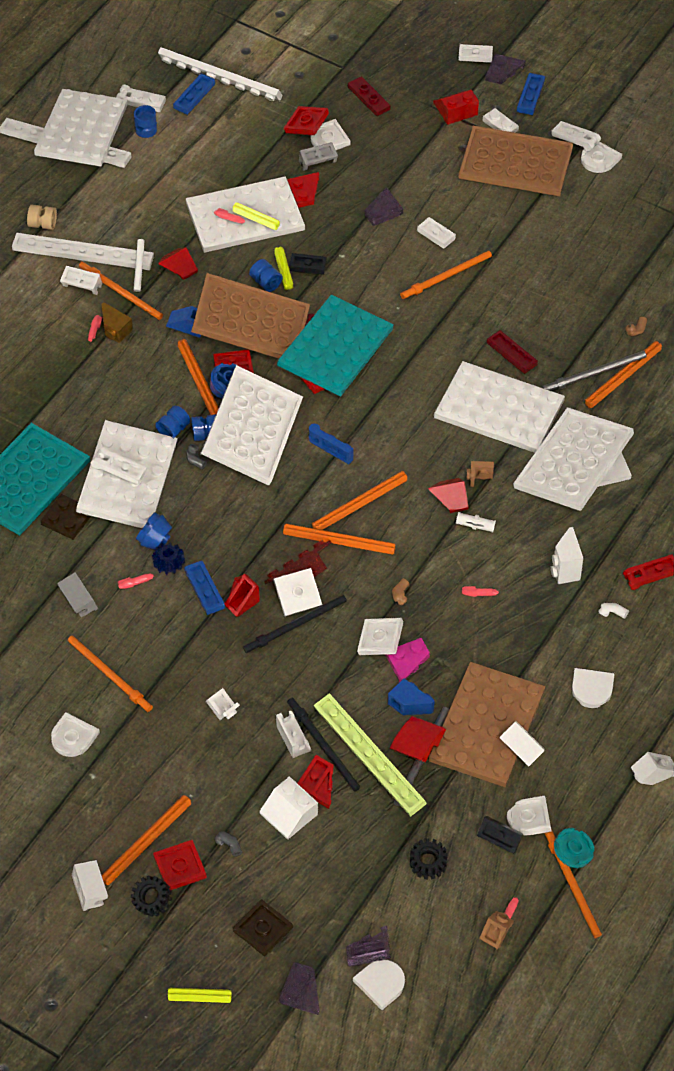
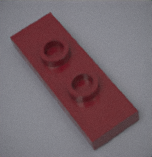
[348,76,391,116]
[487,330,538,374]

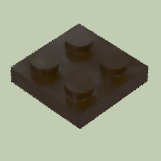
[40,494,91,540]
[233,899,293,957]

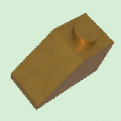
[101,302,133,343]

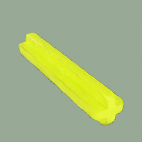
[233,202,280,230]
[274,247,293,290]
[168,988,232,1003]

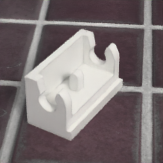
[60,266,102,295]
[276,711,311,758]
[500,721,545,766]
[72,860,108,911]

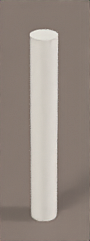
[134,239,145,292]

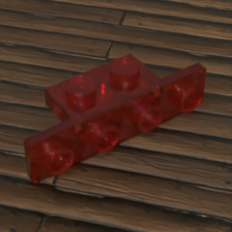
[264,539,332,584]

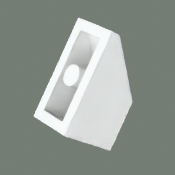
[631,752,674,785]

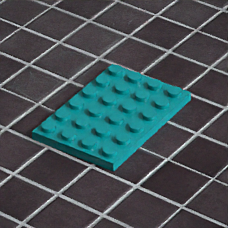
[277,294,394,397]
[0,423,91,536]

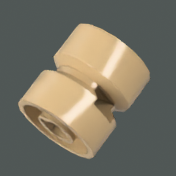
[27,204,57,230]

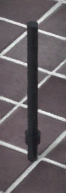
[243,595,347,653]
[287,697,360,792]

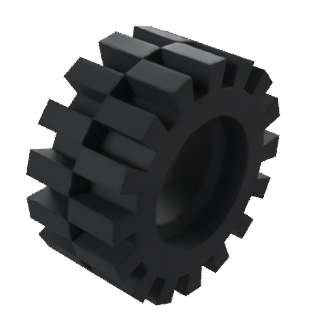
[410,838,448,880]
[131,876,172,917]

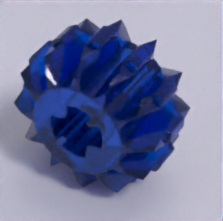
[152,542,185,575]

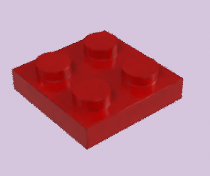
[284,106,329,135]
[153,840,207,890]

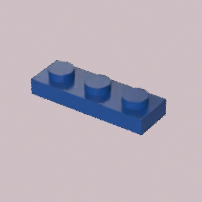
[173,73,215,115]
[517,73,545,115]
[184,561,225,615]

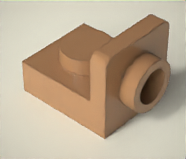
[467,461,494,487]
[479,911,514,949]

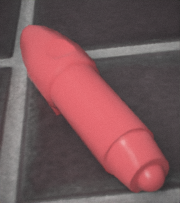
[214,208,245,224]
[88,315,103,342]
[118,573,154,589]
[462,586,499,597]
[504,897,519,919]

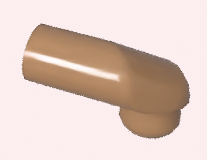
[626,317,647,337]
[392,578,409,605]

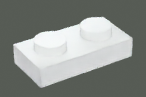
[459,44,493,63]
[483,108,519,133]
[417,217,456,249]

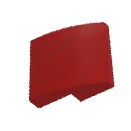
[390,716,446,763]

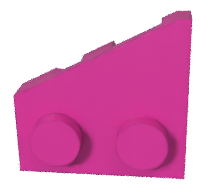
[385,638,430,682]

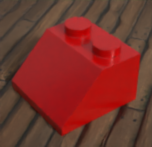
[433,90,479,125]

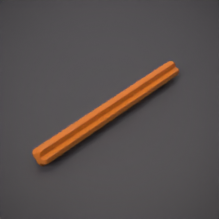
[178,339,219,415]
[585,341,662,408]
[312,471,407,530]
[283,524,396,554]
[101,795,191,885]

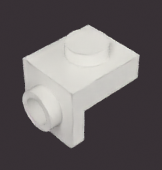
[206,688,240,720]

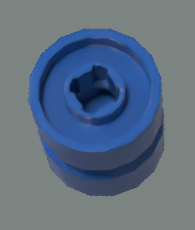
[134,105,157,138]
[249,259,283,292]
[155,405,190,439]
[191,414,216,441]

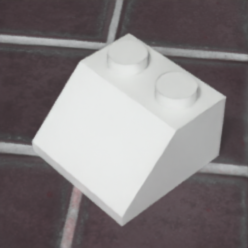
[551,527,583,584]
[260,776,318,839]

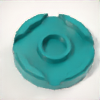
[554,828,595,868]

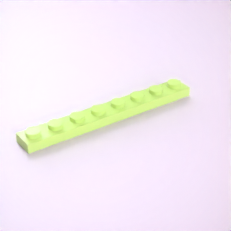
[314,693,426,817]

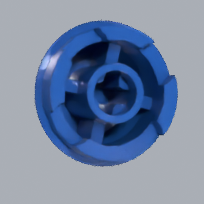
[210,363,236,399]
[136,512,172,550]

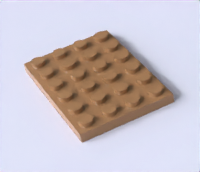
[459,125,573,196]
[191,273,310,358]
[429,662,545,787]

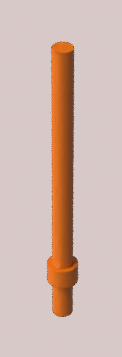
[400,251,492,299]
[79,261,163,320]
[68,635,153,712]
[544,829,602,938]

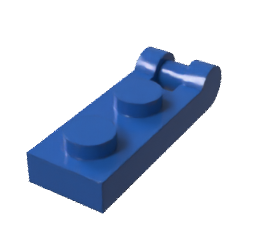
[309,424,353,464]

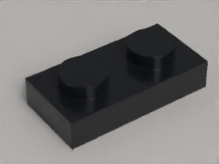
[289,253,327,275]
[477,816,523,854]

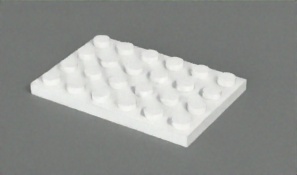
[34,89,128,166]
[186,176,305,253]
[434,361,565,453]
[201,365,303,485]
[513,407,634,511]
[76,420,178,528]

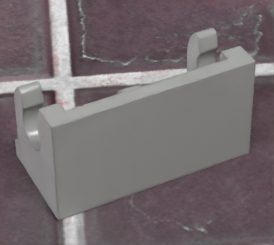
[299,142,338,171]
[57,572,98,617]

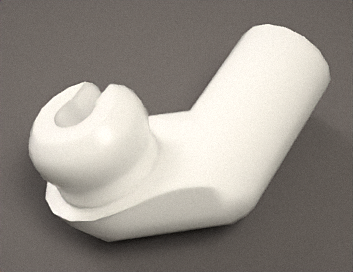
[599,603,629,619]

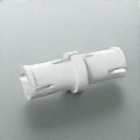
[456,512,496,533]

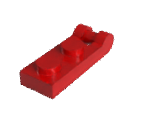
[623,554,674,590]

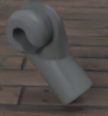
[186,444,207,470]
[215,831,242,857]

